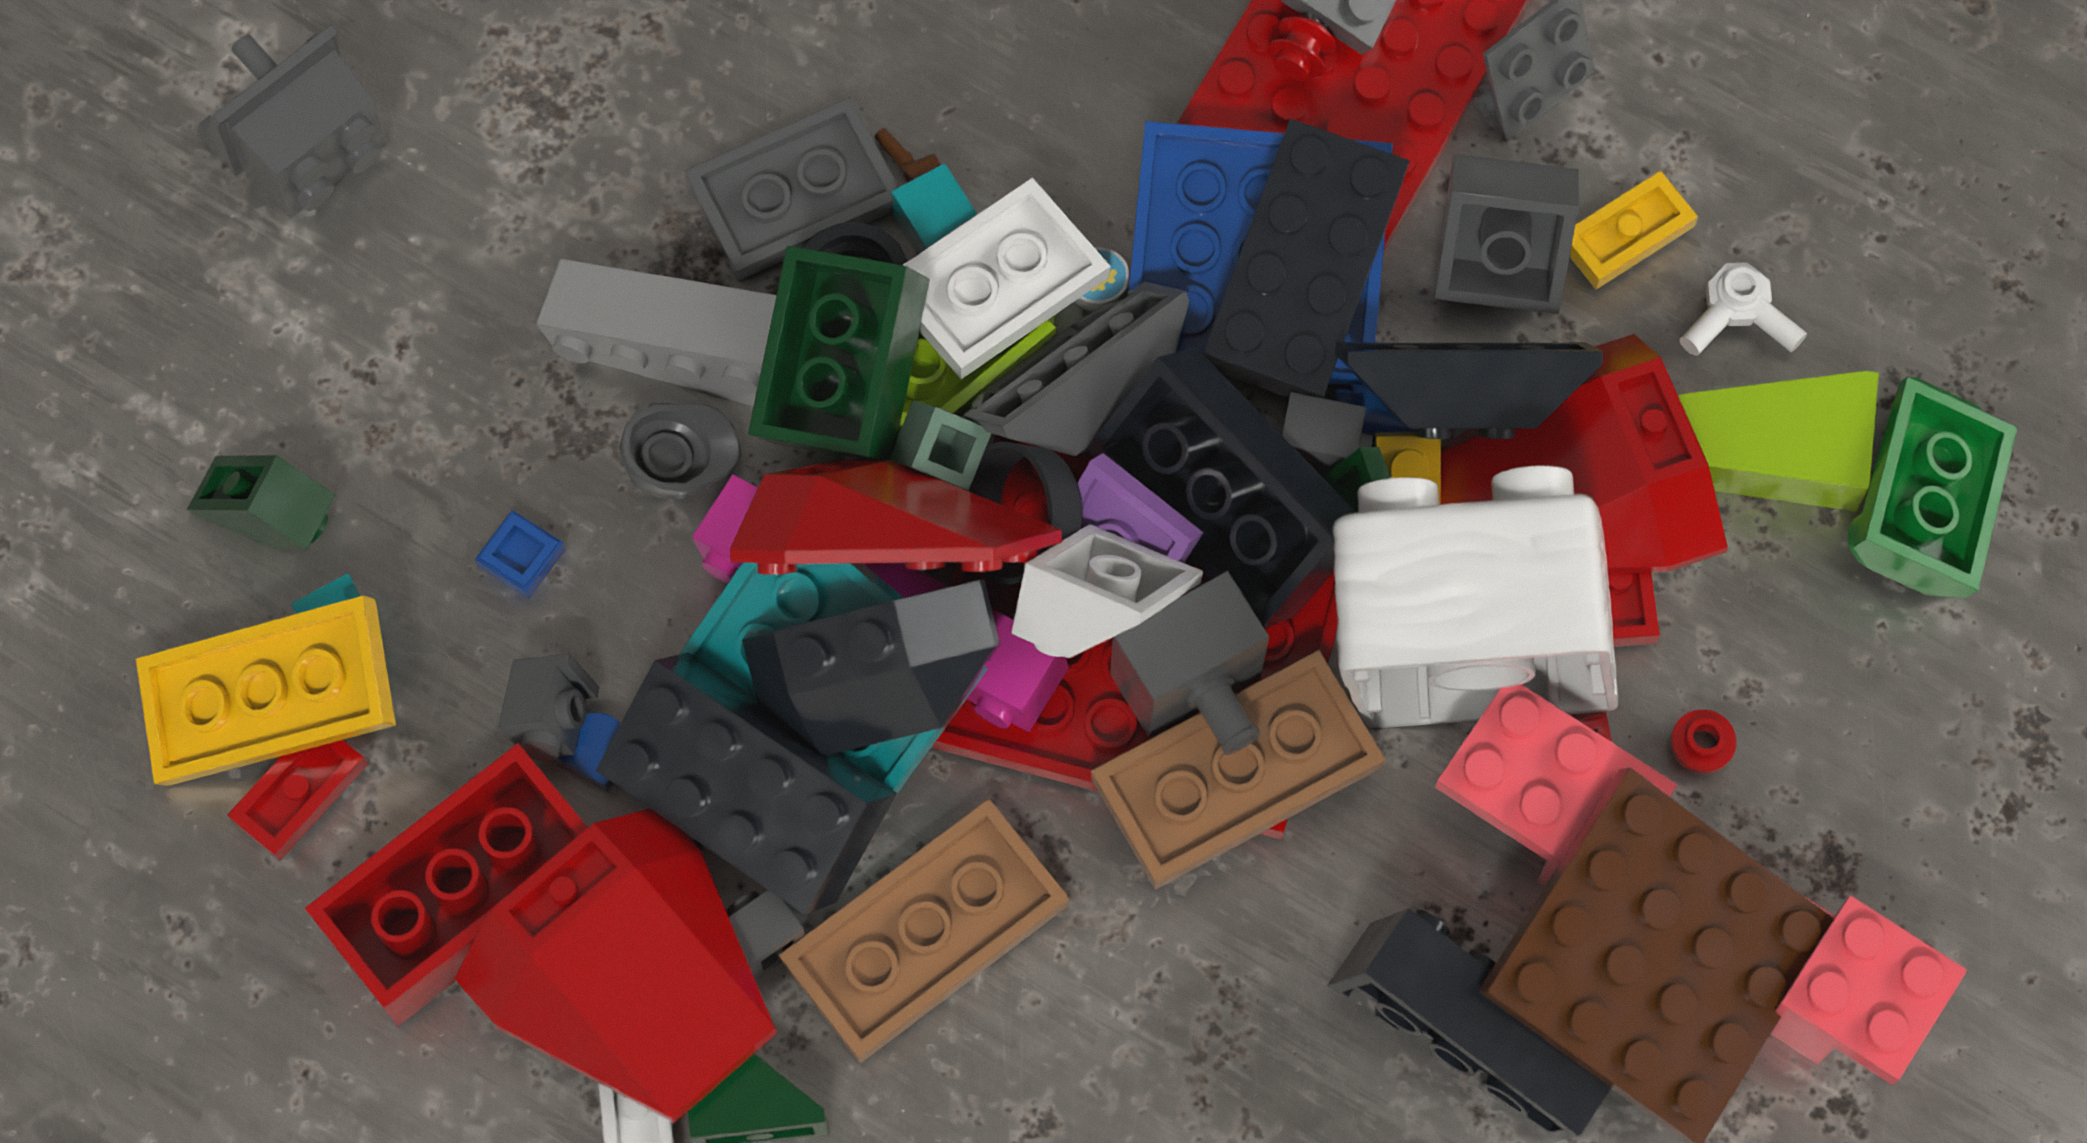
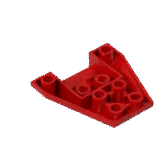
[1441,334,1728,573]
[730,459,1062,575]
[454,808,777,1123]

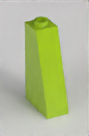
[1678,371,1879,511]

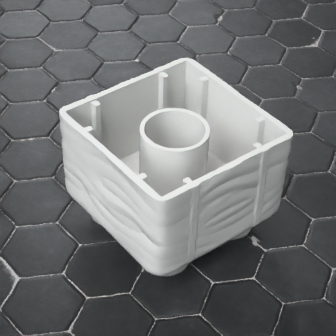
[1333,466,1618,728]

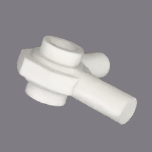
[1679,263,1807,356]

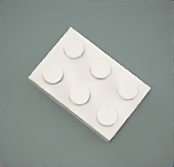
[903,178,1110,379]

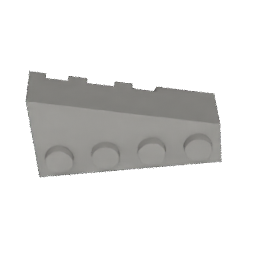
[536,258,776,406]

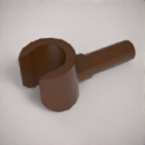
[874,128,941,183]

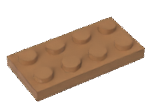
[1091,650,1386,890]
[779,799,1070,1064]

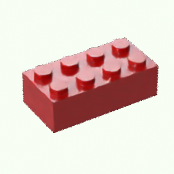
[305,743,588,1027]

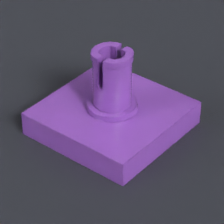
[1037,453,1203,563]

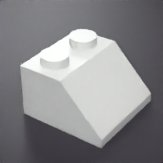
[1011,524,1203,658]

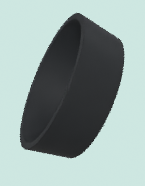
[961,442,1082,585]

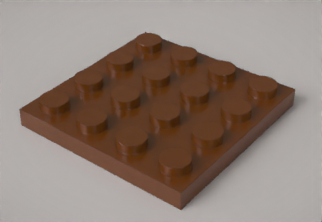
[1478,768,1834,1143]

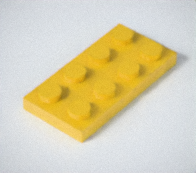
[136,595,396,786]

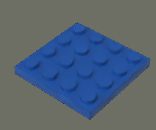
[1128,121,1393,390]

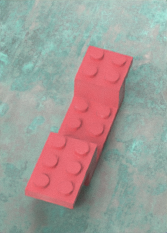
[1435,684,1967,1085]

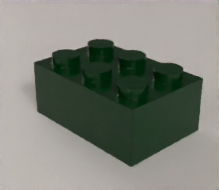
[748,245,930,460]

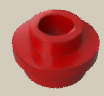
[1670,709,1737,774]

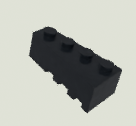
[1327,908,1612,1141]

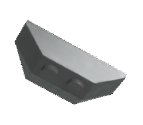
[964,282,1189,456]

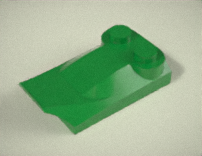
[1847,376,2018,599]

